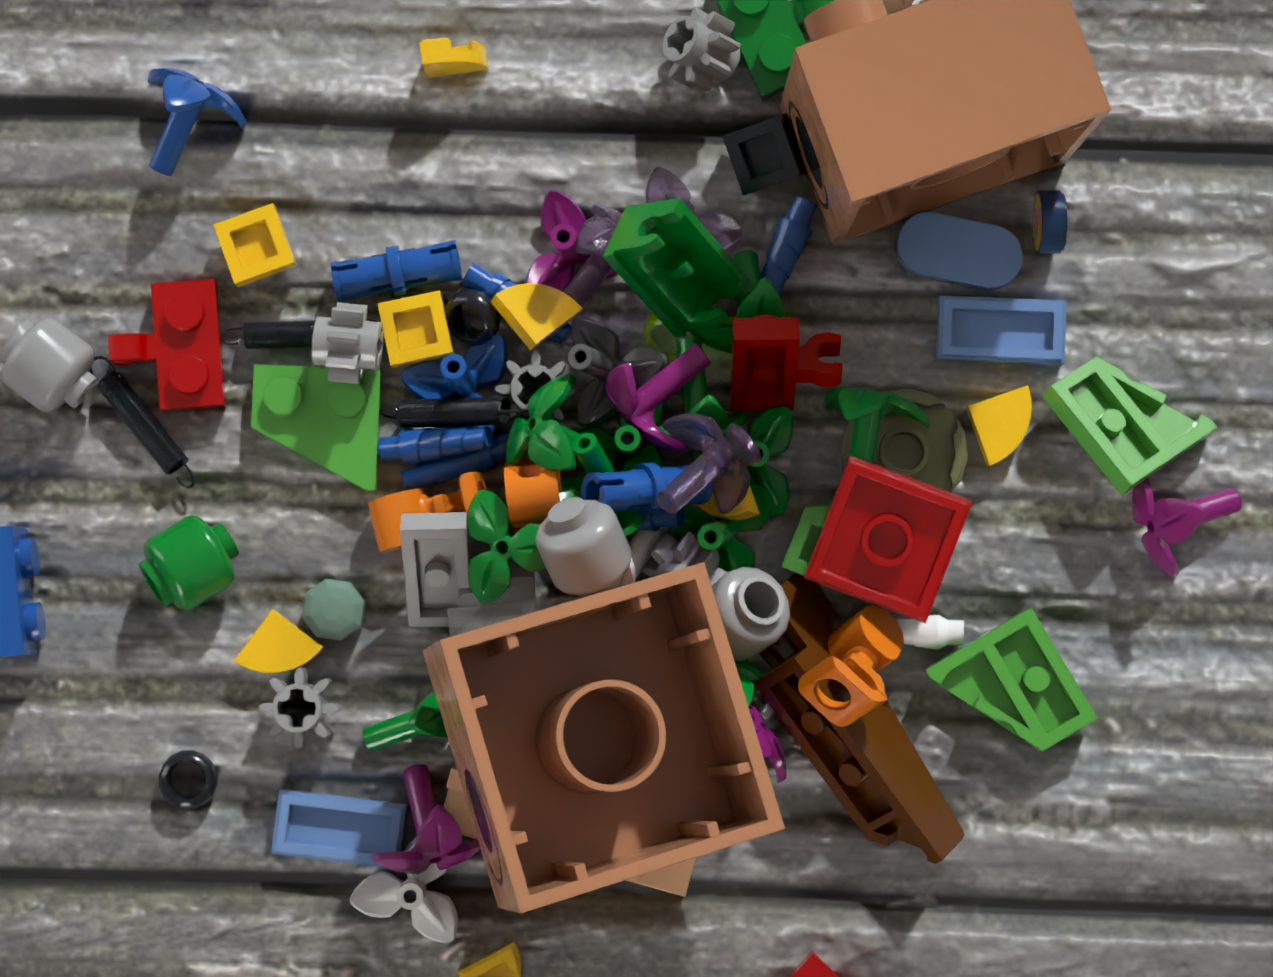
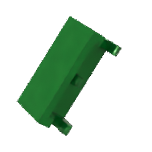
[602,198,751,337]

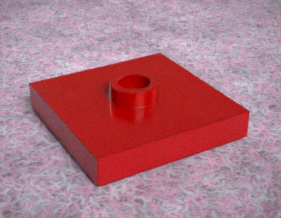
[804,455,972,624]

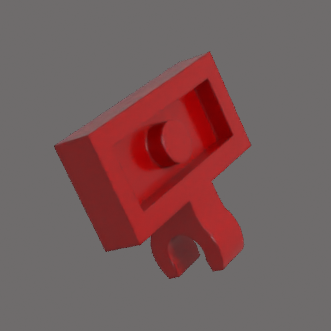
[107,279,226,412]
[730,315,843,411]

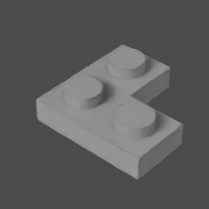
[400,512,536,628]

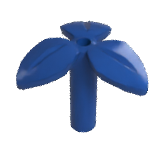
[148,68,247,176]
[401,334,508,433]

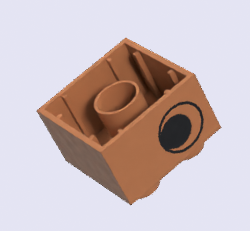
[780,0,1111,246]
[422,562,785,914]

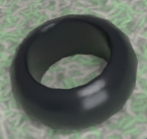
[445,289,500,346]
[158,750,218,809]

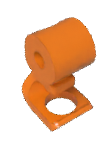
[504,457,563,532]
[368,471,486,553]
[798,605,904,727]

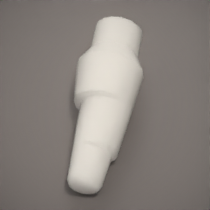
[896,615,964,650]

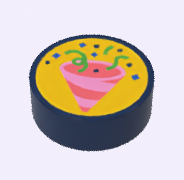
[1032,190,1067,254]

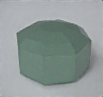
[302,579,367,641]

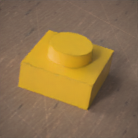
[213,203,297,287]
[377,290,454,368]

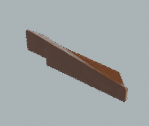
[754,573,964,864]

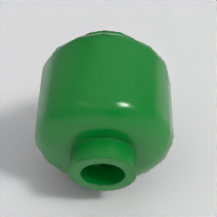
[138,515,239,610]

